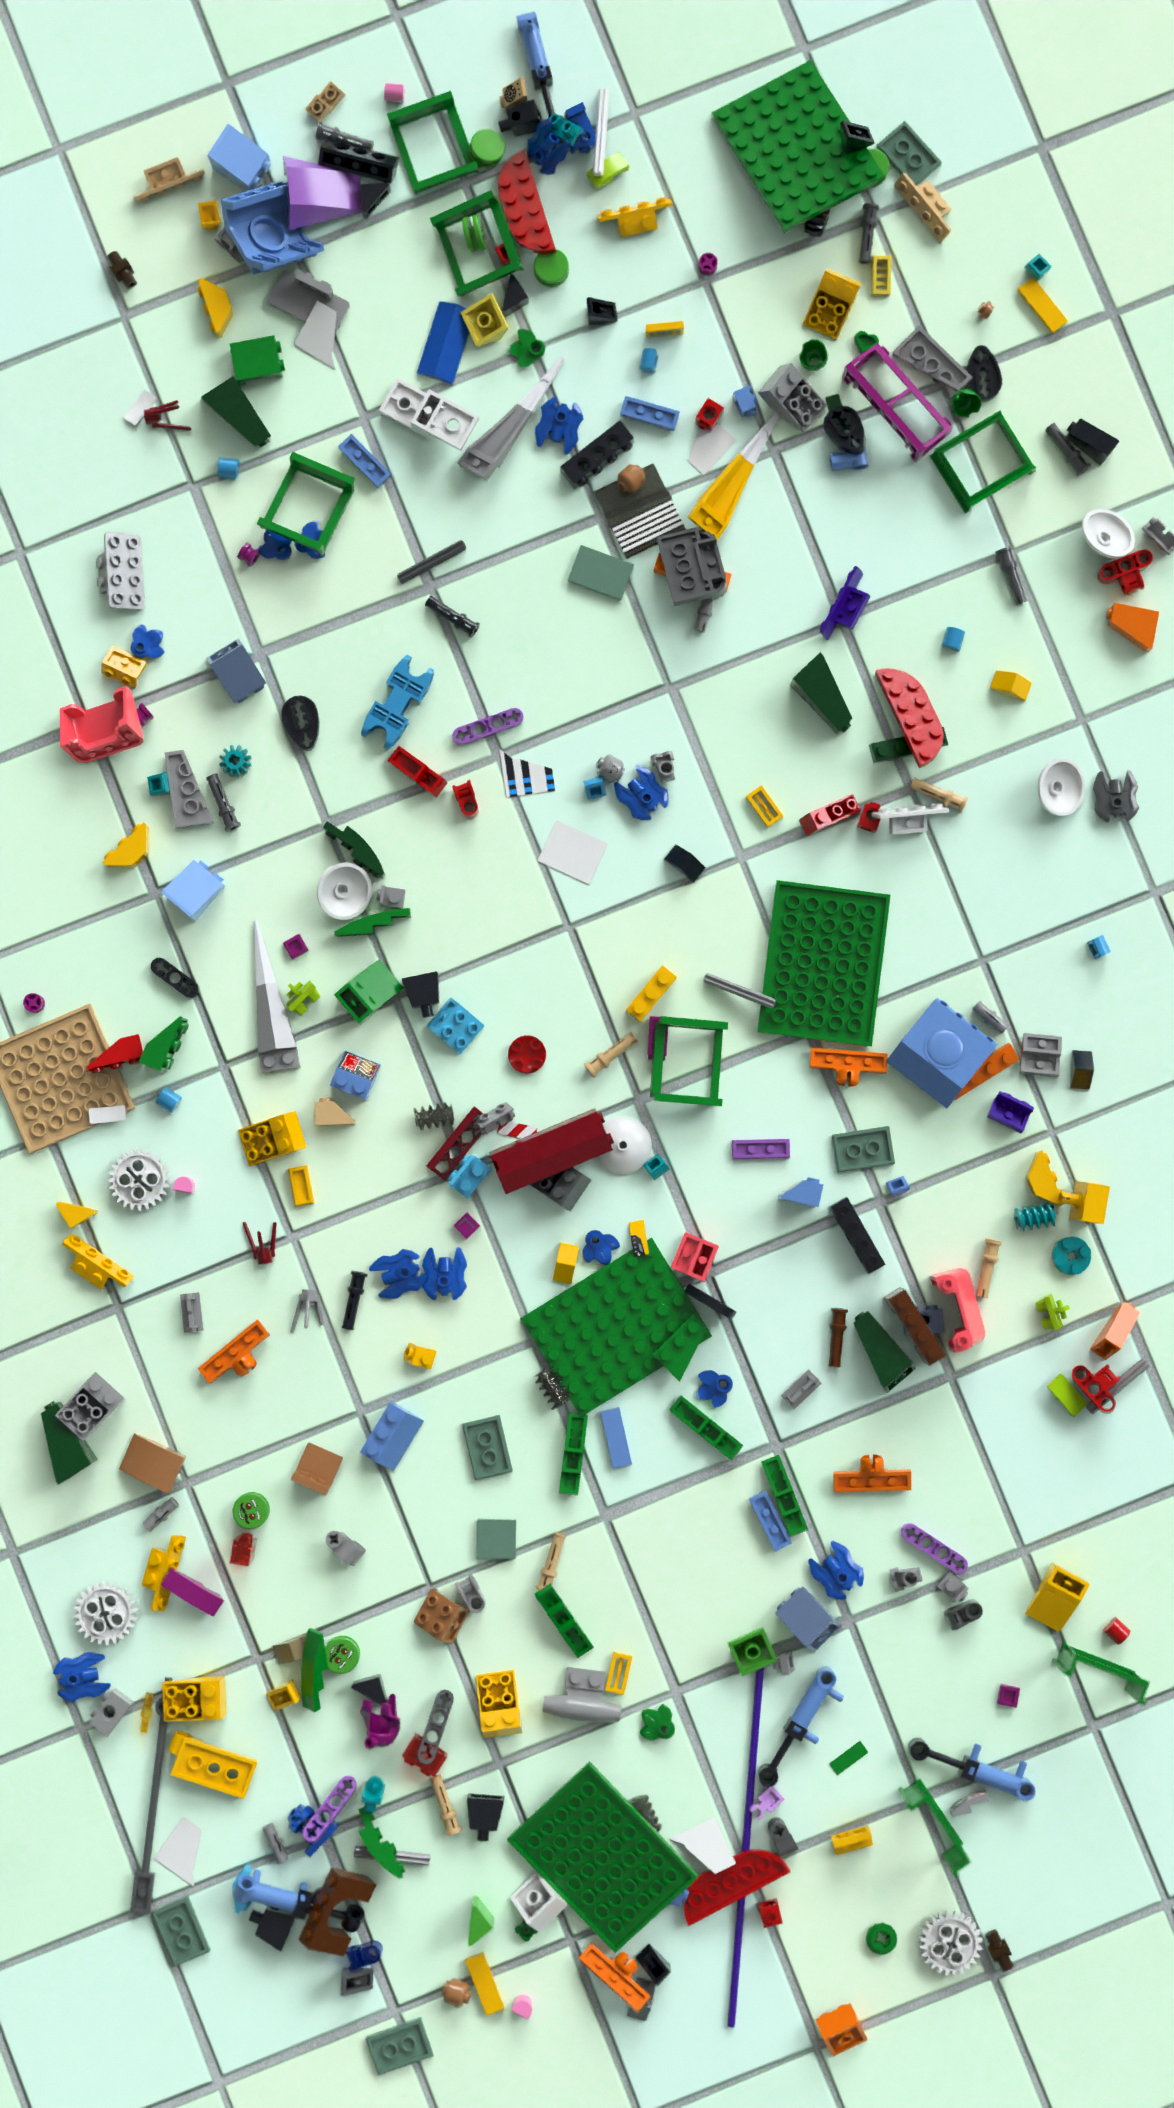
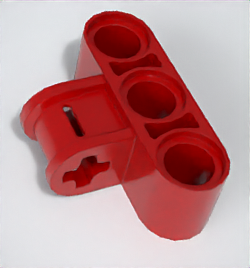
[1097,549,1153,596]
[1072,1364,1121,1414]

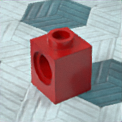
[695,398,724,431]
[857,802,881,833]
[758,1898,783,1928]

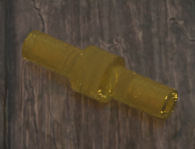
[140,1692,153,1733]

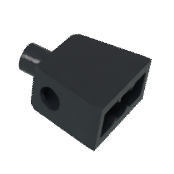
[498,99,543,137]
[402,971,440,1018]
[467,1793,505,1841]
[248,1906,295,1951]

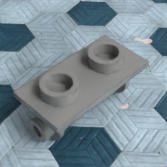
[1141,516,1174,555]
[474,1102,515,1135]
[180,1292,203,1333]
[781,1369,822,1409]

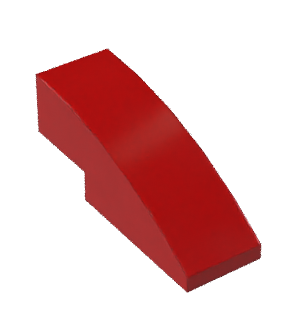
[387,746,448,798]

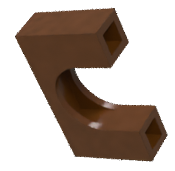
[883,1287,946,1366]
[298,1868,376,1957]

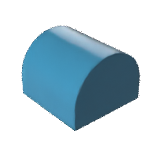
[639,348,658,374]
[217,457,240,480]
[941,627,965,652]
[583,777,606,800]
[1087,935,1111,959]
[155,1087,182,1113]

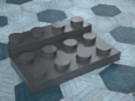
[657,527,727,606]

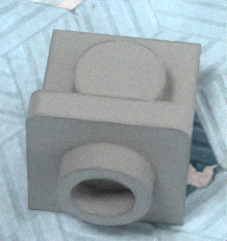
[376,885,406,909]
[936,1571,969,1603]

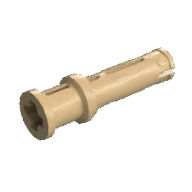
[910,777,968,813]
[583,1032,638,1078]
[976,1238,1002,1298]
[535,1532,566,1590]
[429,1774,462,1836]

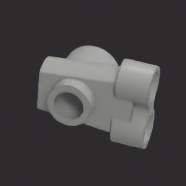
[650,750,675,783]
[890,1567,923,1592]

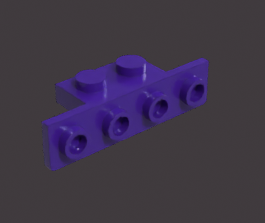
[820,566,871,640]

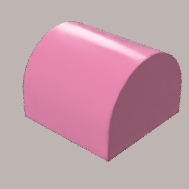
[384,83,405,103]
[173,1177,195,1194]
[511,1995,533,2019]

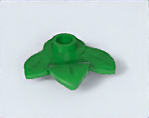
[508,329,546,367]
[640,1704,675,1740]

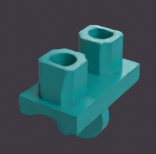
[549,113,584,146]
[361,1776,385,1813]

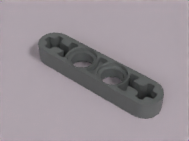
[417,1690,454,1765]

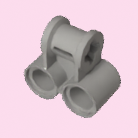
[214,226,244,263]
[325,1531,366,1566]

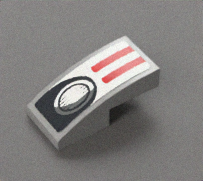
[949,1789,989,1817]

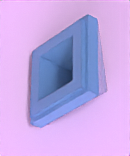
[886,1176,910,1196]

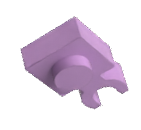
[749,1786,785,1820]

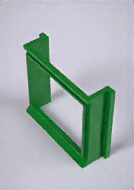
[387,91,479,195]
[430,190,524,297]
[930,410,1037,514]
[257,451,355,556]
[650,1016,728,1106]
[1052,1643,1150,1706]
[898,1779,971,1878]

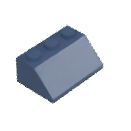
[359,1401,424,1470]

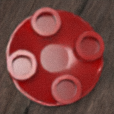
[508,1035,546,1074]

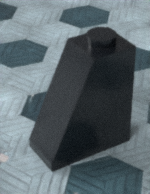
[1066,418,1120,466]

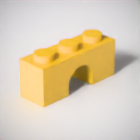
[626,965,677,1023]

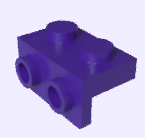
[987,1091,1034,1133]

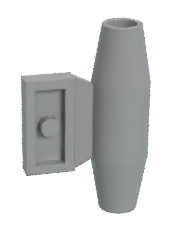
[542,1667,621,1723]

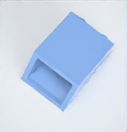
[207,124,271,191]
[161,860,225,921]

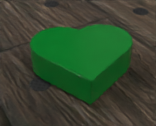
[854,331,879,354]

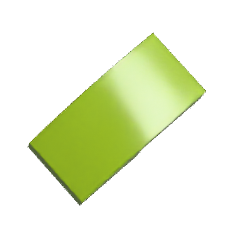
[586,152,630,188]
[1047,1374,1088,1417]

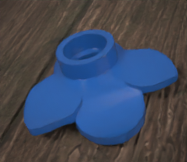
[294,521,332,559]
[258,530,292,560]
[130,624,165,659]
[582,1230,620,1265]
[697,1370,733,1408]

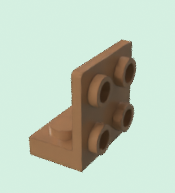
[290,1442,343,1495]
[413,1589,470,1644]

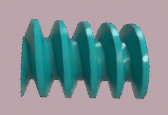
[1014,1203,1056,1232]

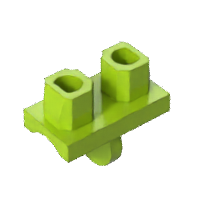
[285,980,320,1016]
[1035,1293,1070,1331]

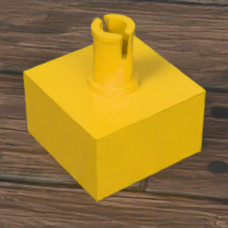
[1058,1181,1110,1224]

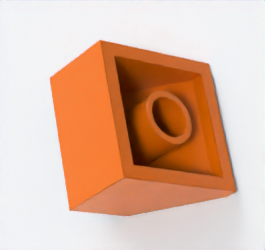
[815,2003,868,2056]

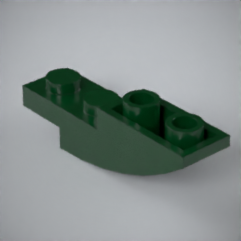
[869,727,948,764]
[323,821,385,878]

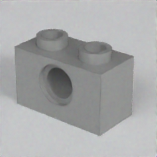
[89,1688,134,1737]

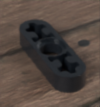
[151,958,200,998]

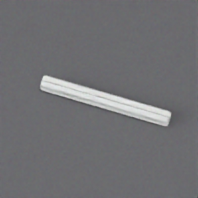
[593,88,609,177]

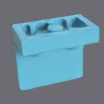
[426,997,484,1054]
[448,1154,491,1199]

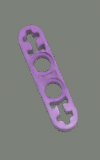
[453,708,524,745]
[901,1523,968,1573]
[303,1776,357,1843]

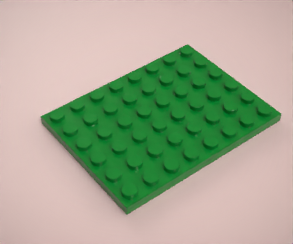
[711,60,885,233]
[757,880,891,1047]
[521,1237,712,1417]
[507,1761,699,1953]

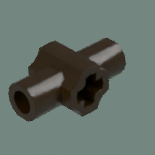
[107,251,137,289]
[985,1929,1014,1972]

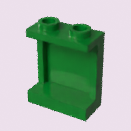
[229,335,285,386]

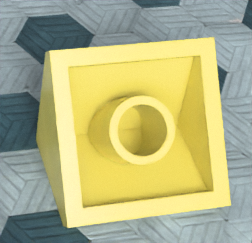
[461,293,509,347]

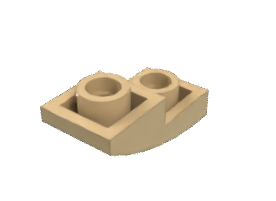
[305,81,346,122]

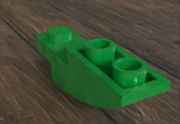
[358,1807,405,1879]

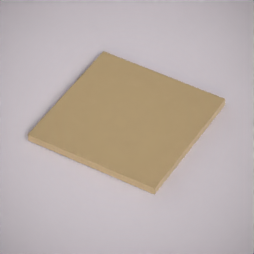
[0,1003,136,1154]

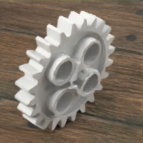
[107,1148,171,1211]
[73,1581,138,1645]
[919,1910,983,1976]

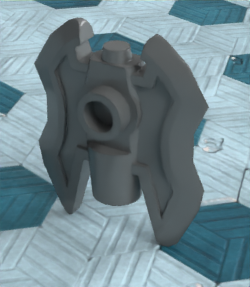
[1093,770,1139,822]

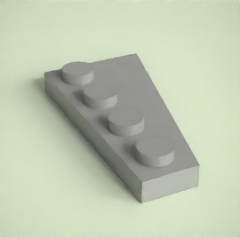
[892,325,973,392]
[165,750,213,829]

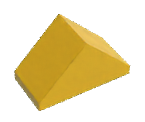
[989,670,1032,701]
[56,1202,98,1229]
[553,1243,579,1284]
[266,1679,301,1711]

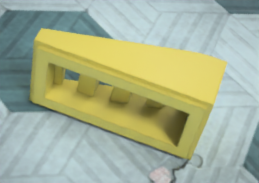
[871,255,892,295]

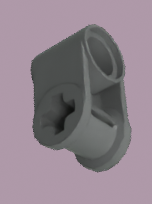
[944,1599,983,1630]
[768,1817,799,1858]

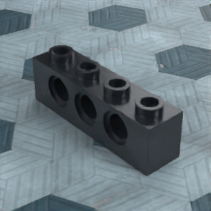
[318,138,399,184]
[560,420,634,489]
[829,1197,886,1274]

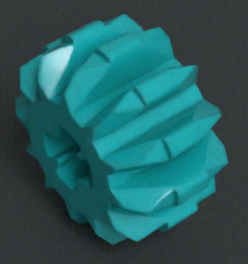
[219,745,252,777]

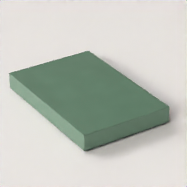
[876,121,942,186]
[568,545,634,601]
[832,1126,895,1173]
[462,1414,513,1480]
[151,1895,211,1967]
[365,2017,434,2076]

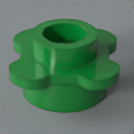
[515,1919,538,1942]

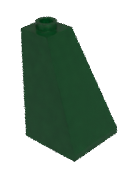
[201,376,271,448]
[790,652,853,734]
[853,1311,916,1393]
[41,1401,98,1485]

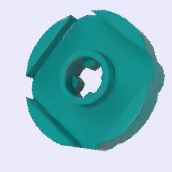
[1052,1236,1091,1275]

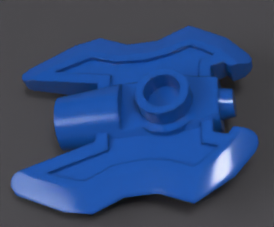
[527,119,568,175]
[535,397,584,455]
[614,765,669,820]
[422,1247,467,1300]
[369,1249,427,1299]
[808,1541,864,1600]
[53,1652,111,1703]

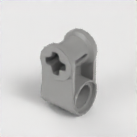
[455,1574,486,1613]

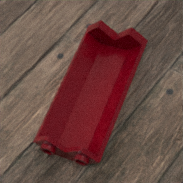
[489,1108,614,1194]

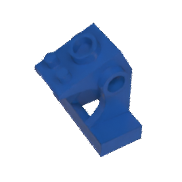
[563,102,595,154]
[287,1803,339,1857]

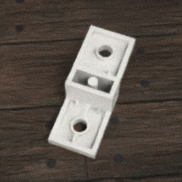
[379,378,479,451]

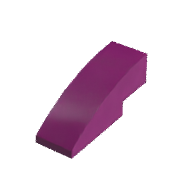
[161,1568,224,1617]

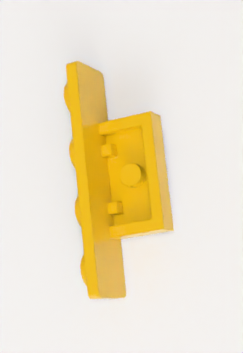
[596,197,673,237]
[62,1234,134,1290]
[141,1535,186,1611]

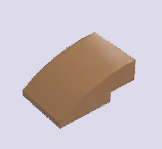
[119,1433,186,1494]

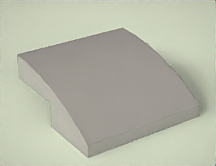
[1020,1033,1062,1077]

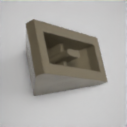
[273,1634,307,1664]

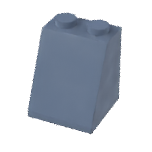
[207,638,266,703]
[775,1586,842,1653]

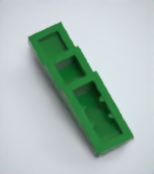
[334,908,411,937]
[669,1395,744,1461]
[559,1413,588,1496]
[761,1455,808,1537]
[534,1583,594,1658]
[301,1628,328,1712]

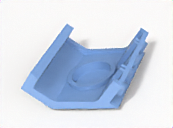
[221,181,324,275]
[886,998,998,1109]

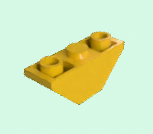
[197,278,234,338]
[102,822,149,868]
[1025,1150,1065,1206]

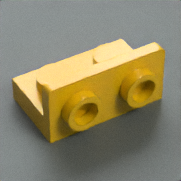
[101,646,147,689]
[831,1825,873,1855]

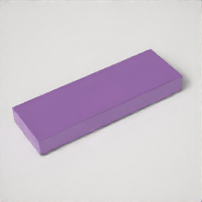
[732,1139,790,1159]

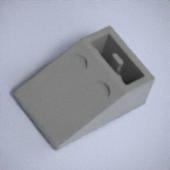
[758,363,826,432]
[55,1372,125,1441]

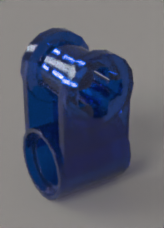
[345,1940,383,1971]

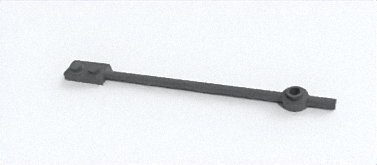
[130,1677,173,1914]

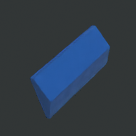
[417,301,470,384]

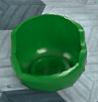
[799,339,828,371]
[950,388,982,418]

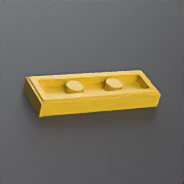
[1017,277,1068,334]
[465,1952,505,2016]

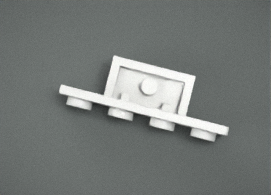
[871,803,949,835]

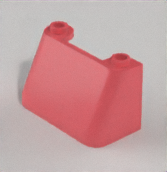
[60,686,143,763]
[930,1268,986,1353]

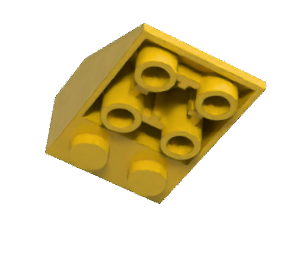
[802,268,862,340]
[238,1111,307,1166]
[1025,1562,1090,1632]
[476,1670,522,1738]
[162,1676,227,1721]

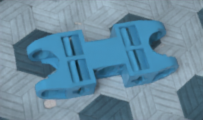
[361,655,435,750]

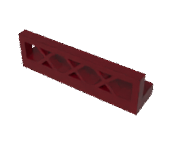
[426,1106,483,1181]

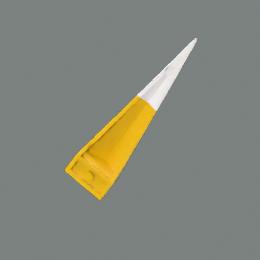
[687,411,780,540]

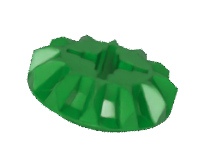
[866,1922,897,1955]

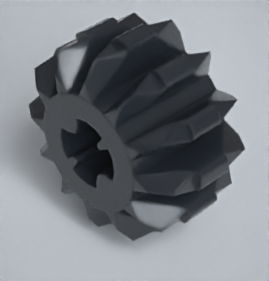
[804,209,830,237]

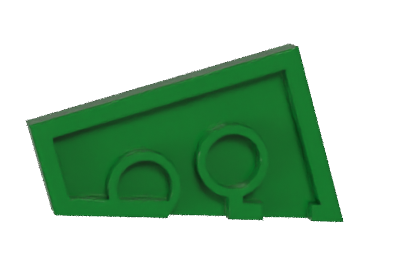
[652,1313,707,1382]

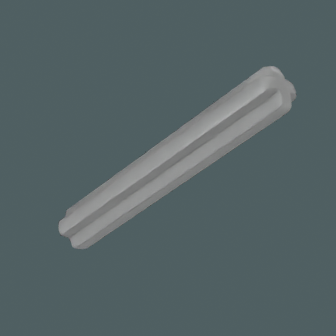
[703,973,776,1009]
[1086,1359,1150,1414]
[354,1846,431,1866]

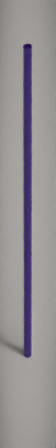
[727,1667,764,2027]

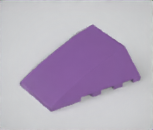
[283,156,362,231]

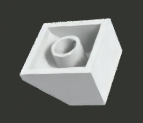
[510,1871,568,1932]

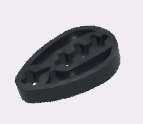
[965,345,1002,402]
[823,406,866,455]
[281,695,320,751]
[684,1284,737,1320]

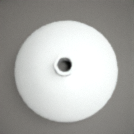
[1082,509,1135,559]
[1037,758,1085,816]
[317,862,372,920]
[597,1117,652,1174]

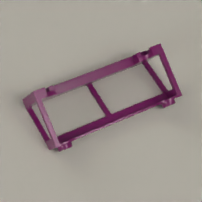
[841,343,952,463]

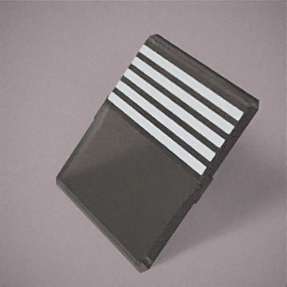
[594,463,686,559]

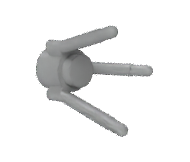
[290,1289,323,1333]

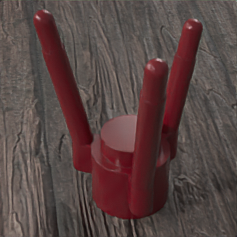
[144,400,191,431]
[243,1222,277,1265]

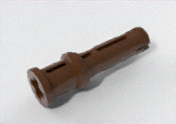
[828,1308,848,1367]

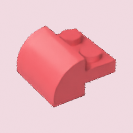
[670,1232,720,1282]

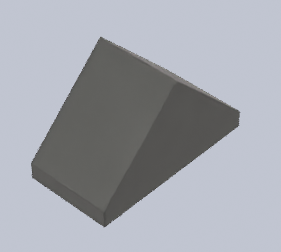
[340,1967,373,1996]
[627,1977,655,2021]

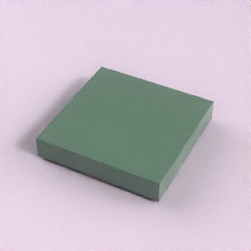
[477,1519,516,1559]

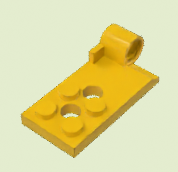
[168,1731,258,1799]

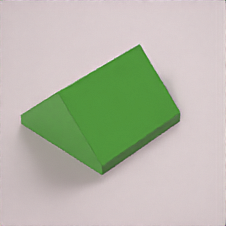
[727,1627,777,1676]
[468,1896,495,1946]

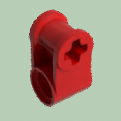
[452,780,479,819]

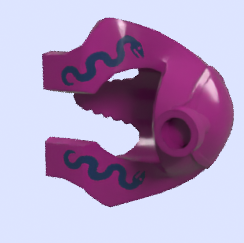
[360,1693,400,1749]

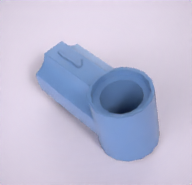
[829,446,869,471]

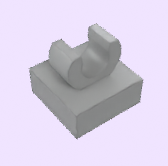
[772,1651,795,1675]

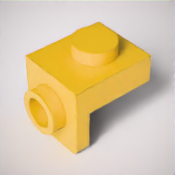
[198,200,221,231]
[404,1342,437,1369]

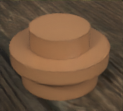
[977,301,994,320]

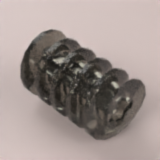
[413,1102,455,1131]
[533,1366,571,1410]
[628,1794,662,1832]

